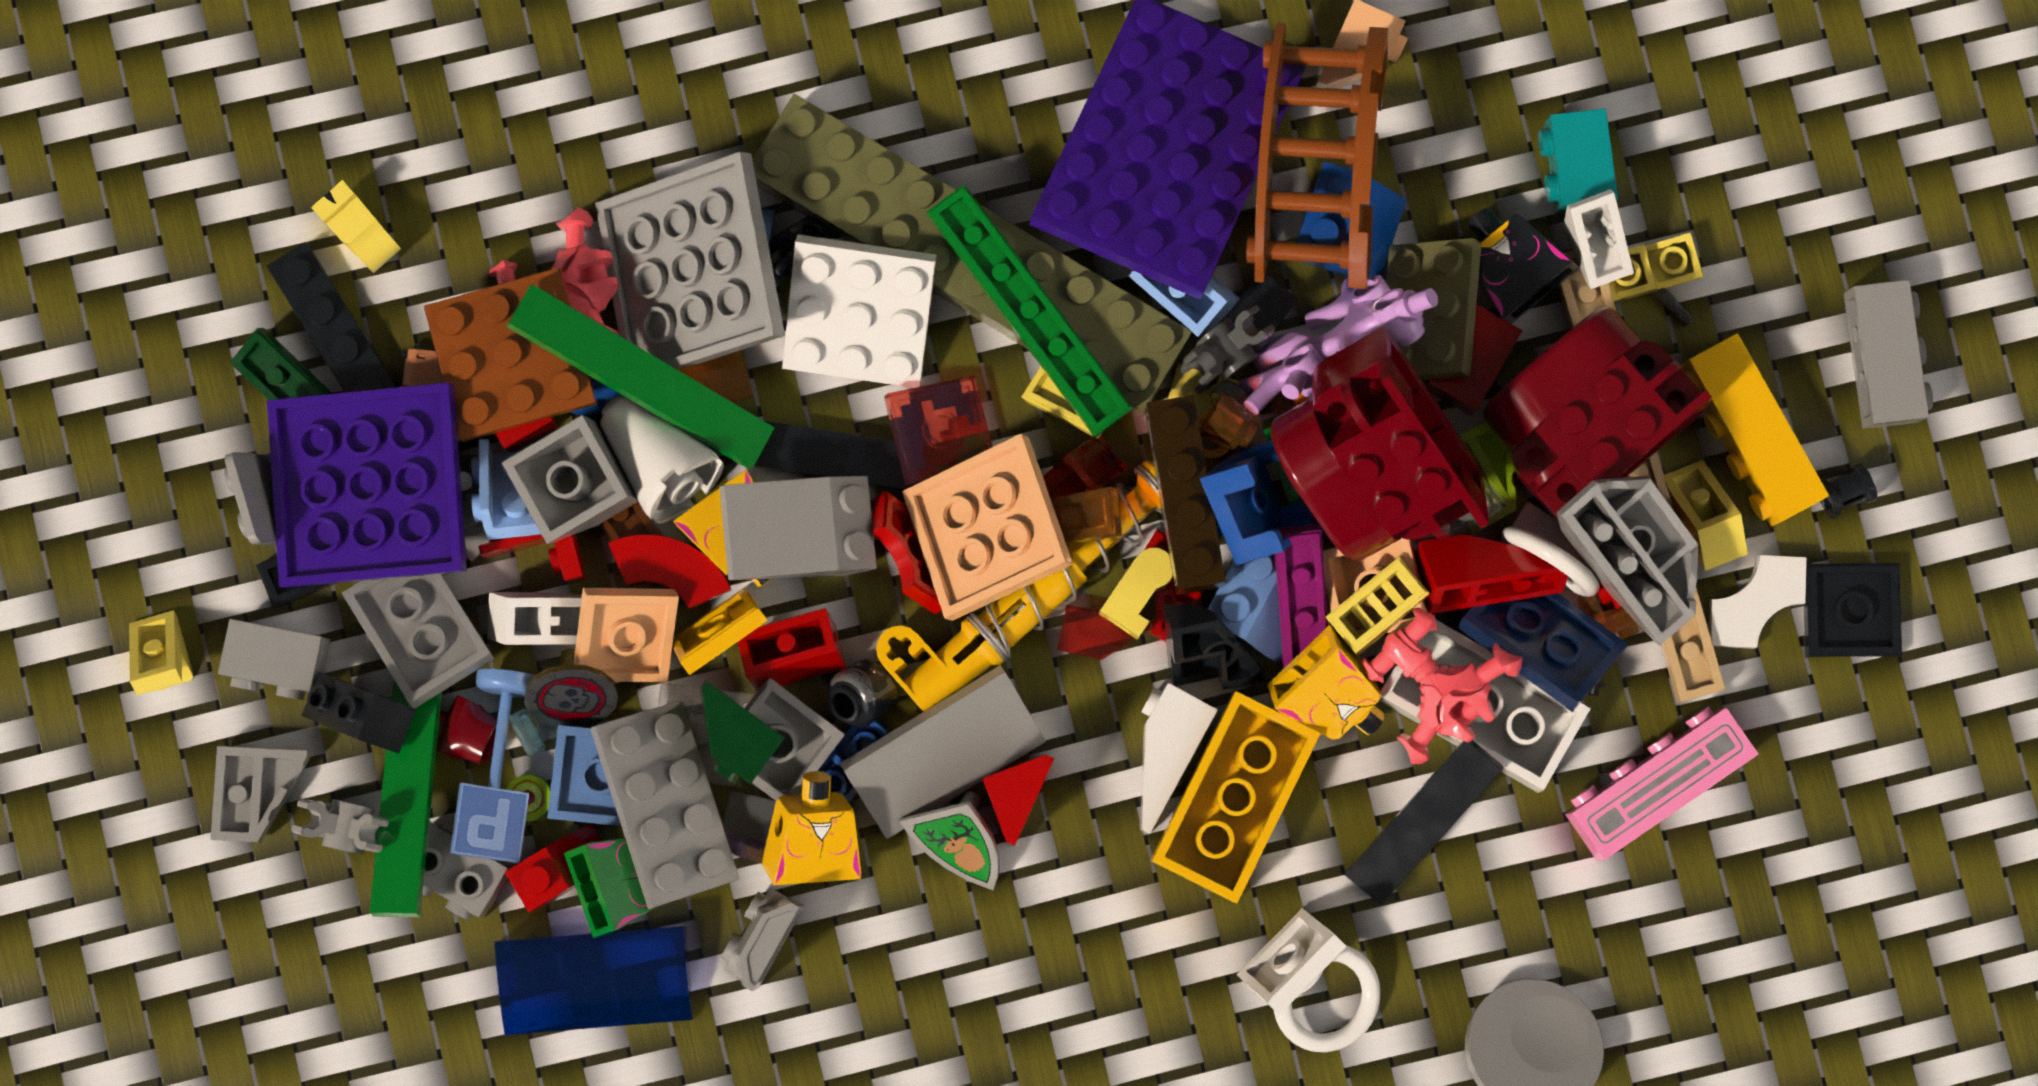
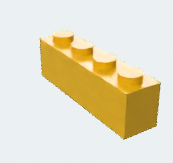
[1681,333,1829,527]

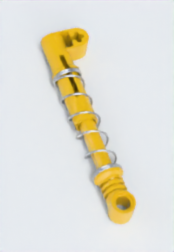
[876,413,1235,712]

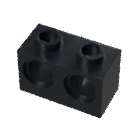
[301,672,417,754]

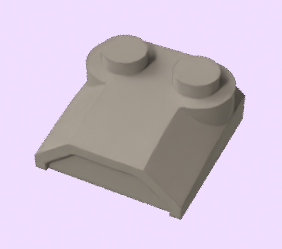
[745,677,845,801]
[721,888,805,991]

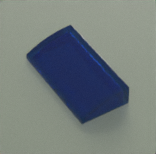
[494,926,693,1035]

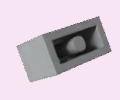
[218,619,330,701]

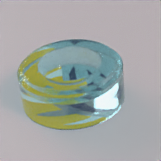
[509,708,546,757]

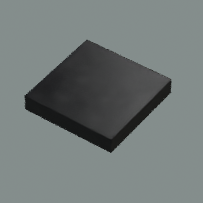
[1804,563,1902,658]

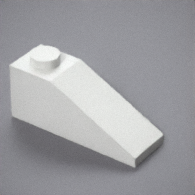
[487,592,582,645]
[1140,683,1217,834]

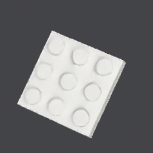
[782,234,937,389]

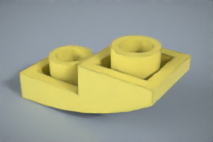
[1609,232,1704,302]

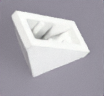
[1562,189,1634,289]

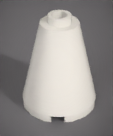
[600,396,724,524]

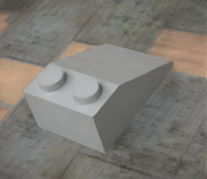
[719,476,877,580]

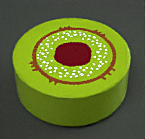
[506,775,551,822]

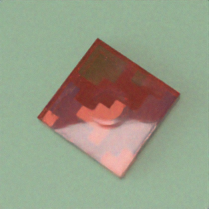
[884,376,992,486]

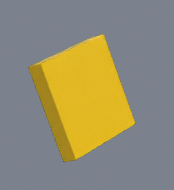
[672,588,767,675]

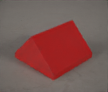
[983,755,1054,846]

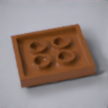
[424,268,598,442]

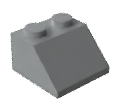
[502,415,638,545]

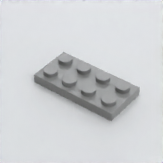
[590,700,740,909]

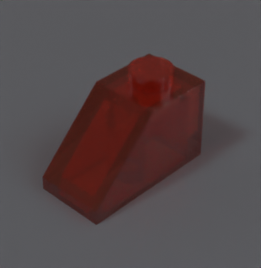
[1043,435,1128,525]

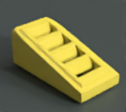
[1326,557,1430,656]

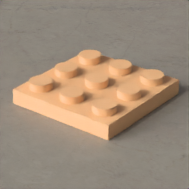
[902,434,1073,621]

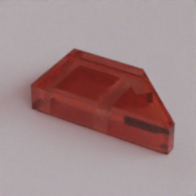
[1057,604,1151,660]

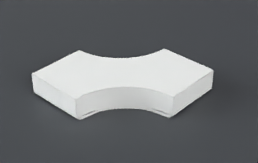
[1708,555,1807,649]

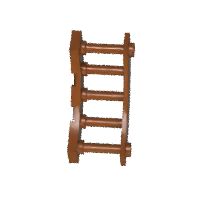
[1246,22,1388,289]

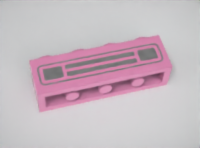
[1565,706,1759,860]

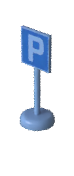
[450,669,541,863]

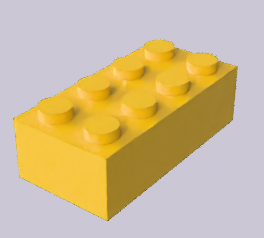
[1150,691,1321,903]

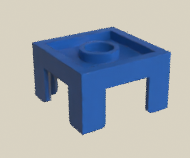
[1199,438,1318,565]

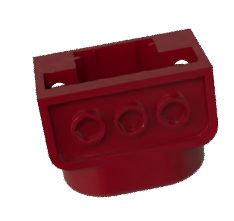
[1482,306,1712,526]
[1271,326,1489,561]

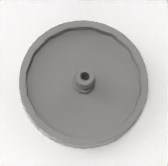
[1465,979,1604,1086]

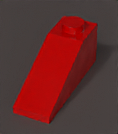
[1415,534,1568,614]

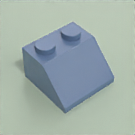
[1207,554,1282,666]

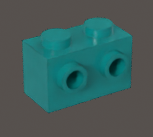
[1538,108,1618,214]

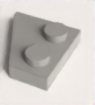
[211,746,311,842]

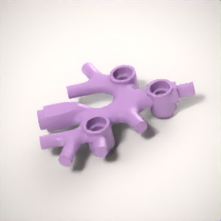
[1239,275,1438,415]

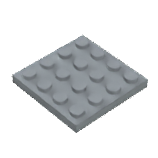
[595,152,785,370]

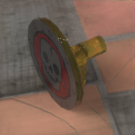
[524,648,618,728]

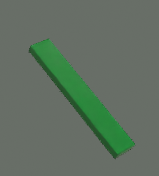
[926,184,1133,438]
[506,284,775,470]
[369,678,442,917]

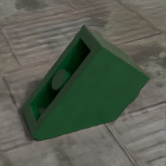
[700,680,784,785]

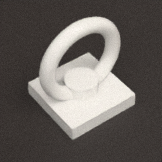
[1500,502,1600,604]
[1237,908,1381,1052]

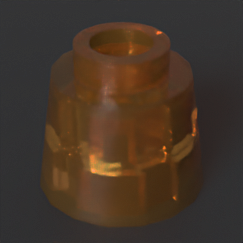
[1200,390,1259,450]

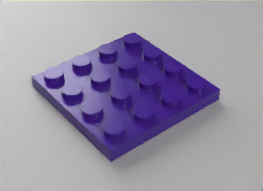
[267,383,467,588]

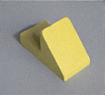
[129,610,193,695]

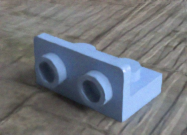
[471,438,541,540]

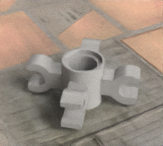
[291,799,389,854]

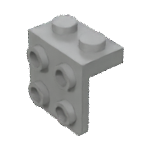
[224,452,276,546]

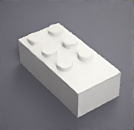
[1379,620,1591,793]

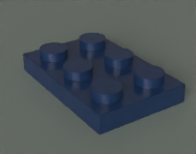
[1458,594,1628,713]

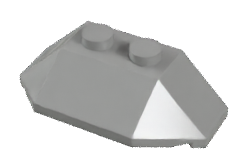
[1557,476,1698,646]

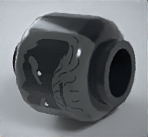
[828,659,898,728]

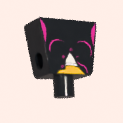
[1468,207,1580,324]

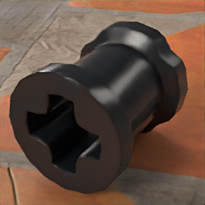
[1820,463,1878,519]

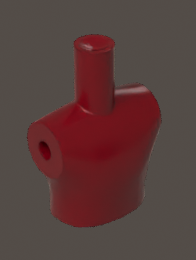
[436,695,498,766]

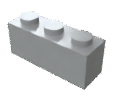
[1843,280,1933,429]

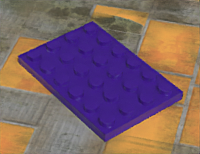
[1029,0,1306,300]

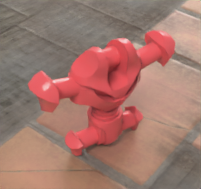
[489,207,619,334]
[1361,607,1522,764]

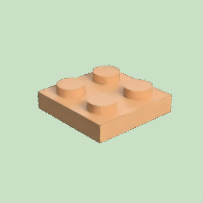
[573,588,679,682]

